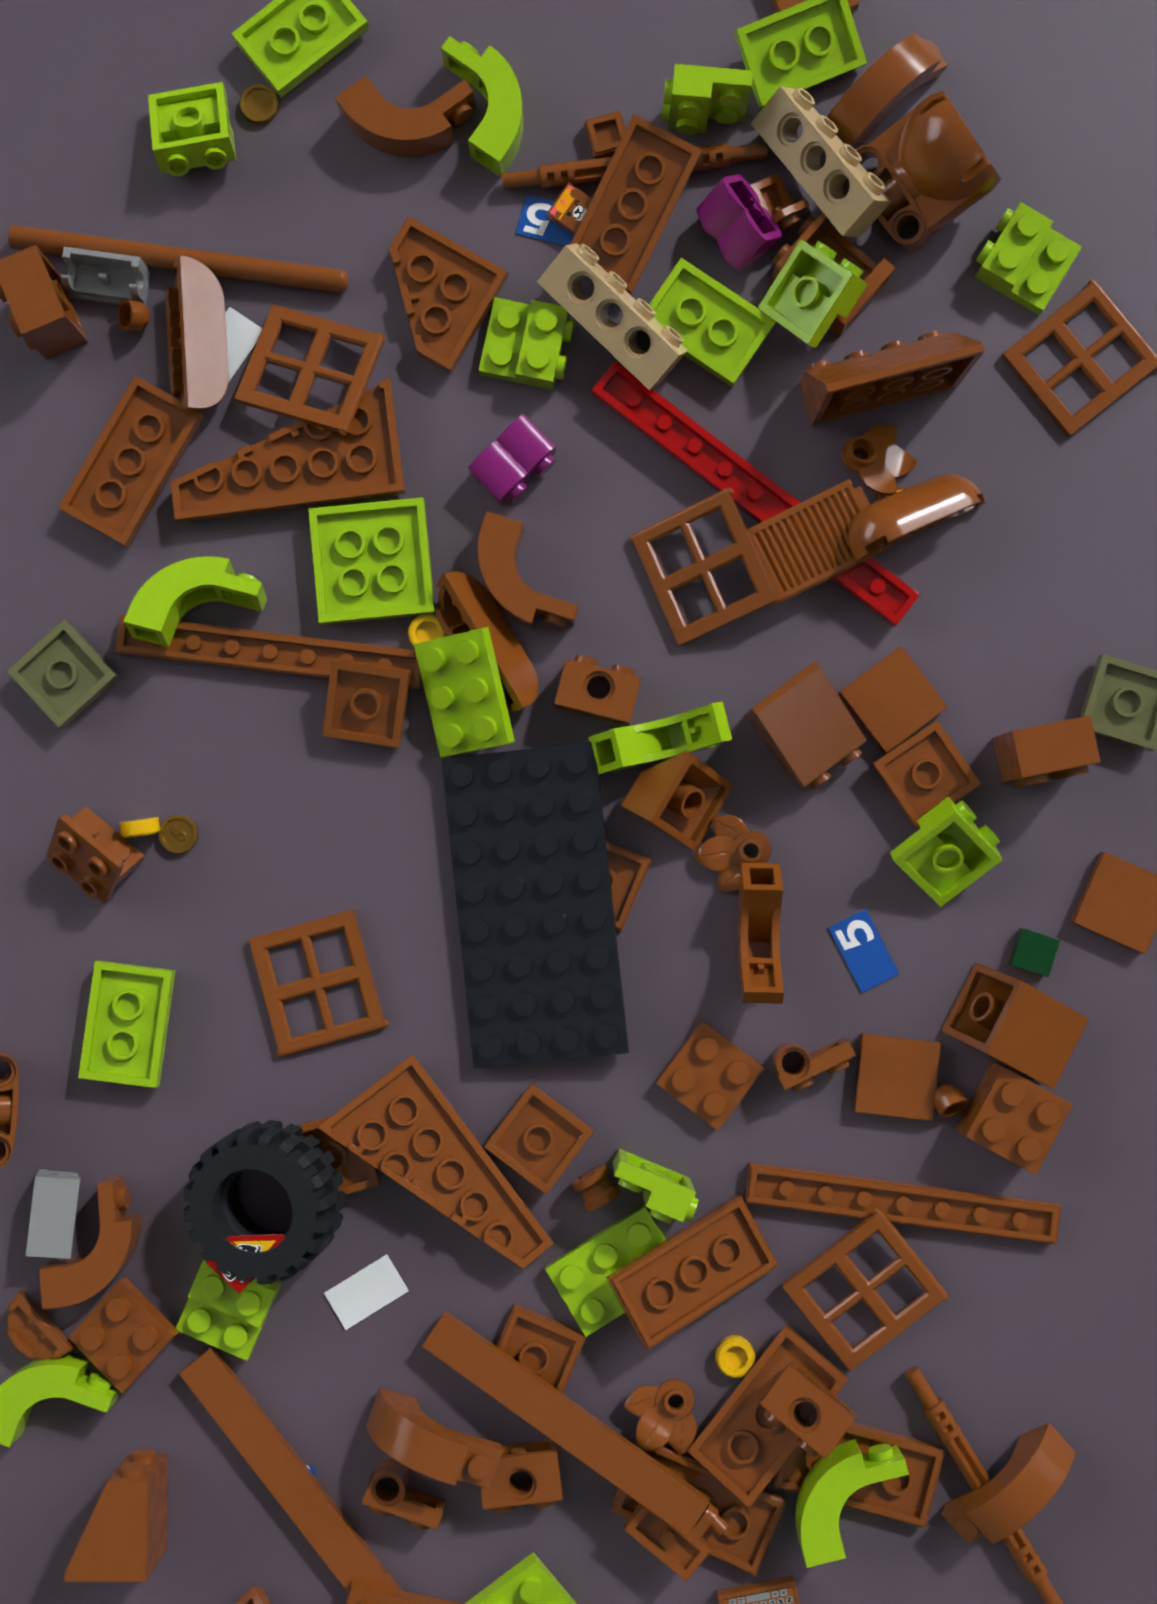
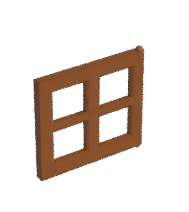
[1001,280,1157,438]
[234,304,385,436]
[629,488,778,646]
[249,909,389,1057]
[781,1208,948,1372]

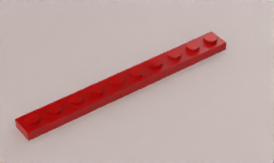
[592,360,920,627]

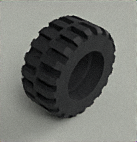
[183,1120,346,1285]

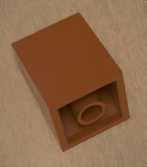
[744,660,867,790]
[941,963,1089,1089]
[64,1448,168,1582]

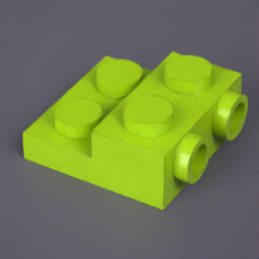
[661,64,753,136]
[148,82,236,176]
[975,202,1082,316]
[758,239,868,348]
[478,297,575,391]
[890,797,1003,907]
[613,1148,699,1223]
[176,1259,281,1361]

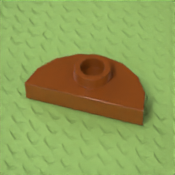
[7,1290,75,1360]

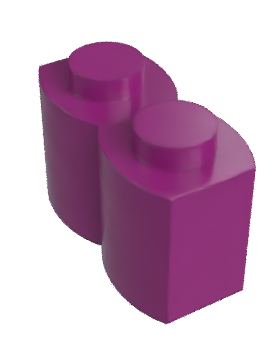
[696,174,782,271]
[468,414,556,506]

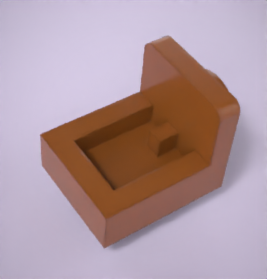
[750,173,810,232]

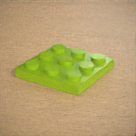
[308,497,435,625]

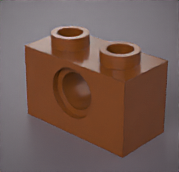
[554,655,642,726]
[760,1361,858,1459]
[480,1439,563,1513]

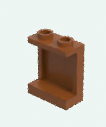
[771,212,895,338]

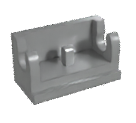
[60,247,151,306]
[25,1169,81,1259]

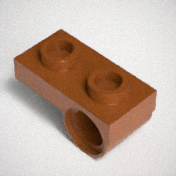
[772,1038,856,1092]
[362,1459,446,1530]

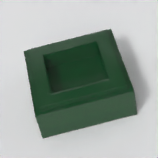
[1008,928,1060,977]

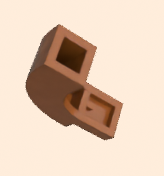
[827,32,948,146]
[335,76,476,157]
[478,511,578,629]
[737,863,784,1004]
[39,1175,142,1309]
[366,1388,504,1489]
[941,1422,1076,1544]

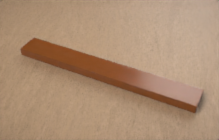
[115,614,423,691]
[744,1162,1061,1245]
[422,1311,710,1537]
[179,1346,402,1592]

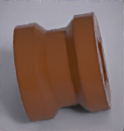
[572,1164,621,1212]

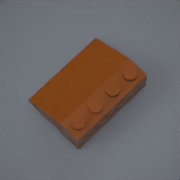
[799,331,985,426]

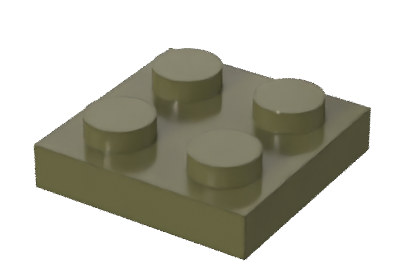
[7,619,120,729]
[1080,654,1157,752]

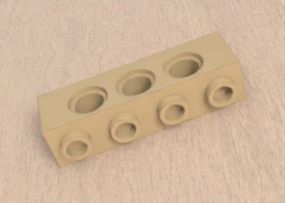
[751,86,892,237]
[537,243,688,390]

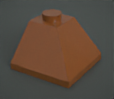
[621,751,734,851]

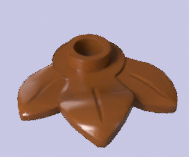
[841,424,917,495]
[694,815,772,892]
[624,1378,697,1455]

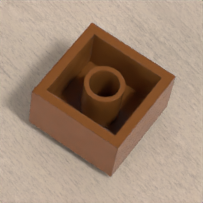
[0,245,88,359]
[993,715,1101,788]
[955,1061,1073,1175]

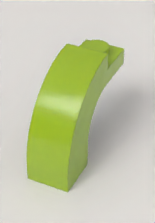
[441,36,524,178]
[124,556,267,647]
[588,701,732,775]
[0,1354,120,1448]
[795,1439,909,1568]

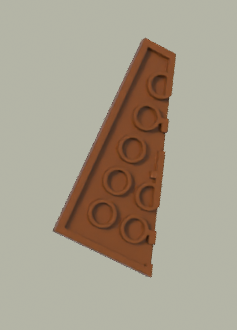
[170,377,406,523]
[316,1054,554,1269]

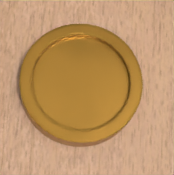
[240,84,279,124]
[159,815,199,853]

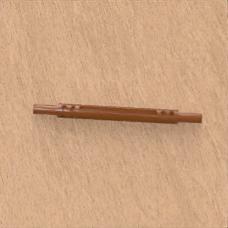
[502,143,767,189]
[904,1366,1064,1604]

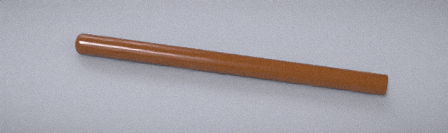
[8,225,349,293]

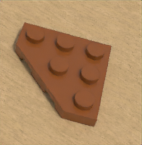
[389,216,508,374]

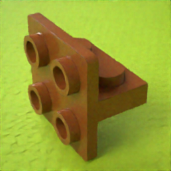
[47,806,145,904]

